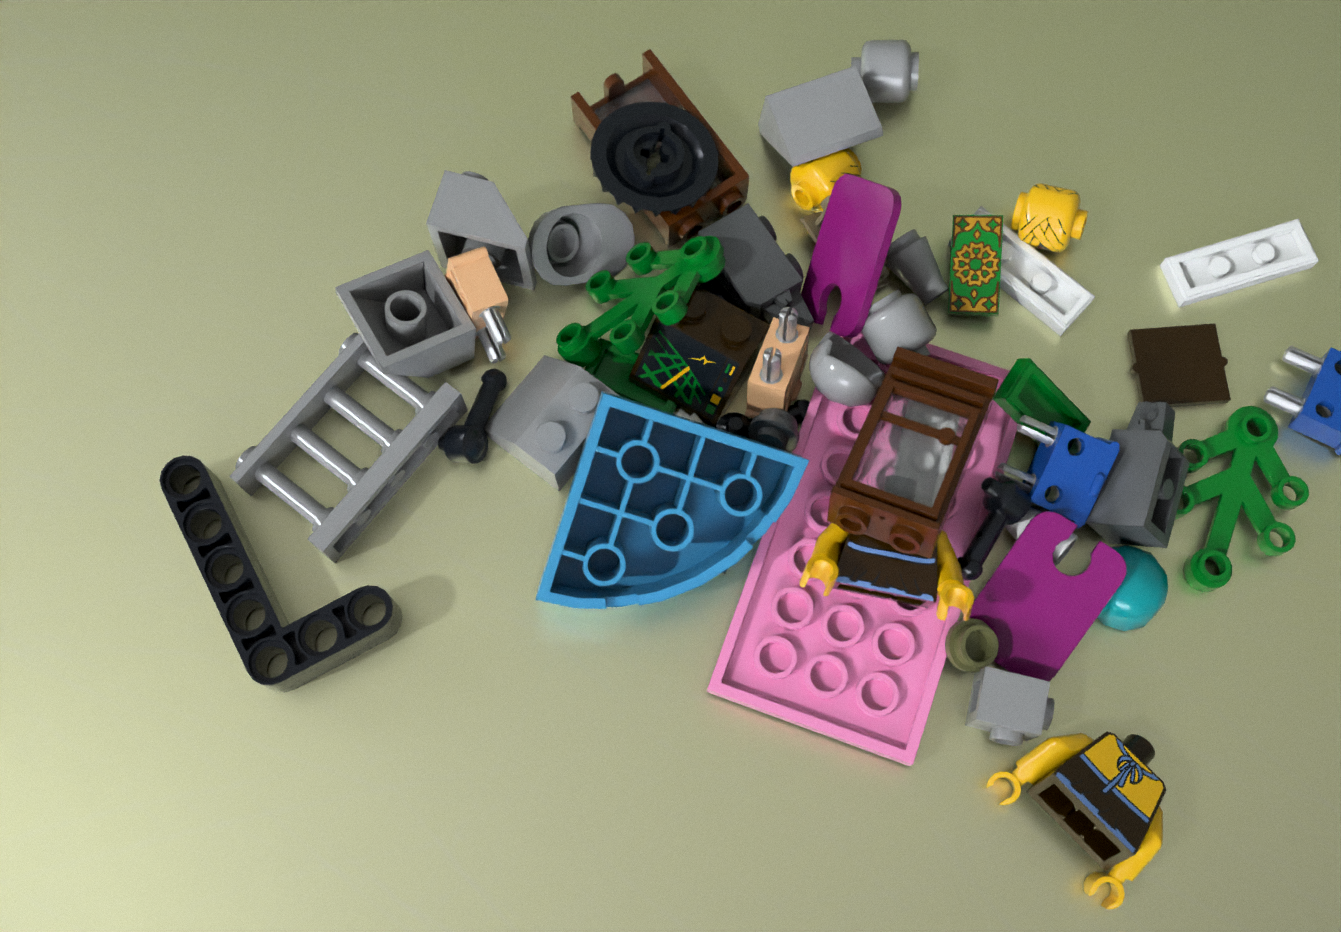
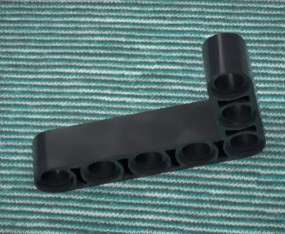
[159,455,402,693]

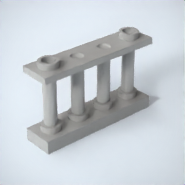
[229,333,468,563]

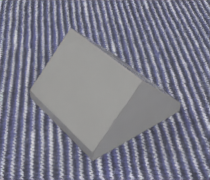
[758,66,883,167]

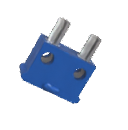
[1263,346,1341,456]
[995,415,1120,528]

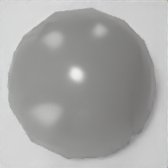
[809,332,886,407]

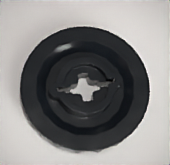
[590,101,718,217]

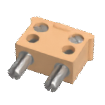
[444,246,511,363]
[745,307,810,419]

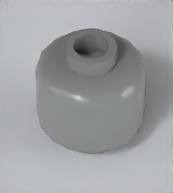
[851,40,919,103]
[861,289,937,365]

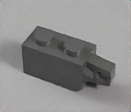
[698,203,814,329]
[1086,402,1190,548]

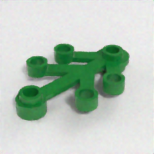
[556,236,726,368]
[1175,406,1309,592]

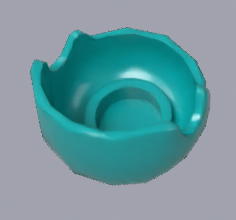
[1097,545,1168,631]

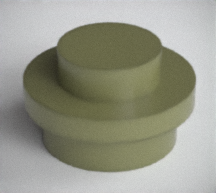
[945,618,999,672]

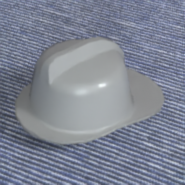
[527,203,635,286]

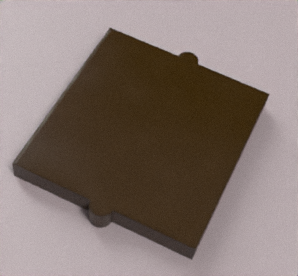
[1127,323,1231,407]

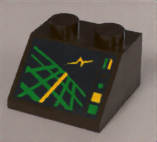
[629,285,770,428]

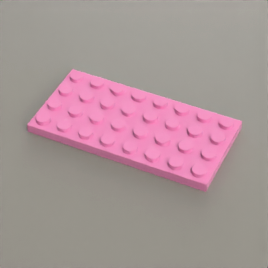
[707,332,1017,766]

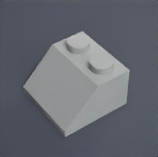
[426,170,537,290]
[335,250,476,378]
[484,355,621,491]

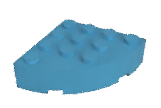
[536,391,809,609]

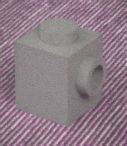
[965,666,1054,747]

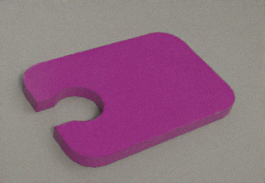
[801,174,902,338]
[963,511,1126,681]

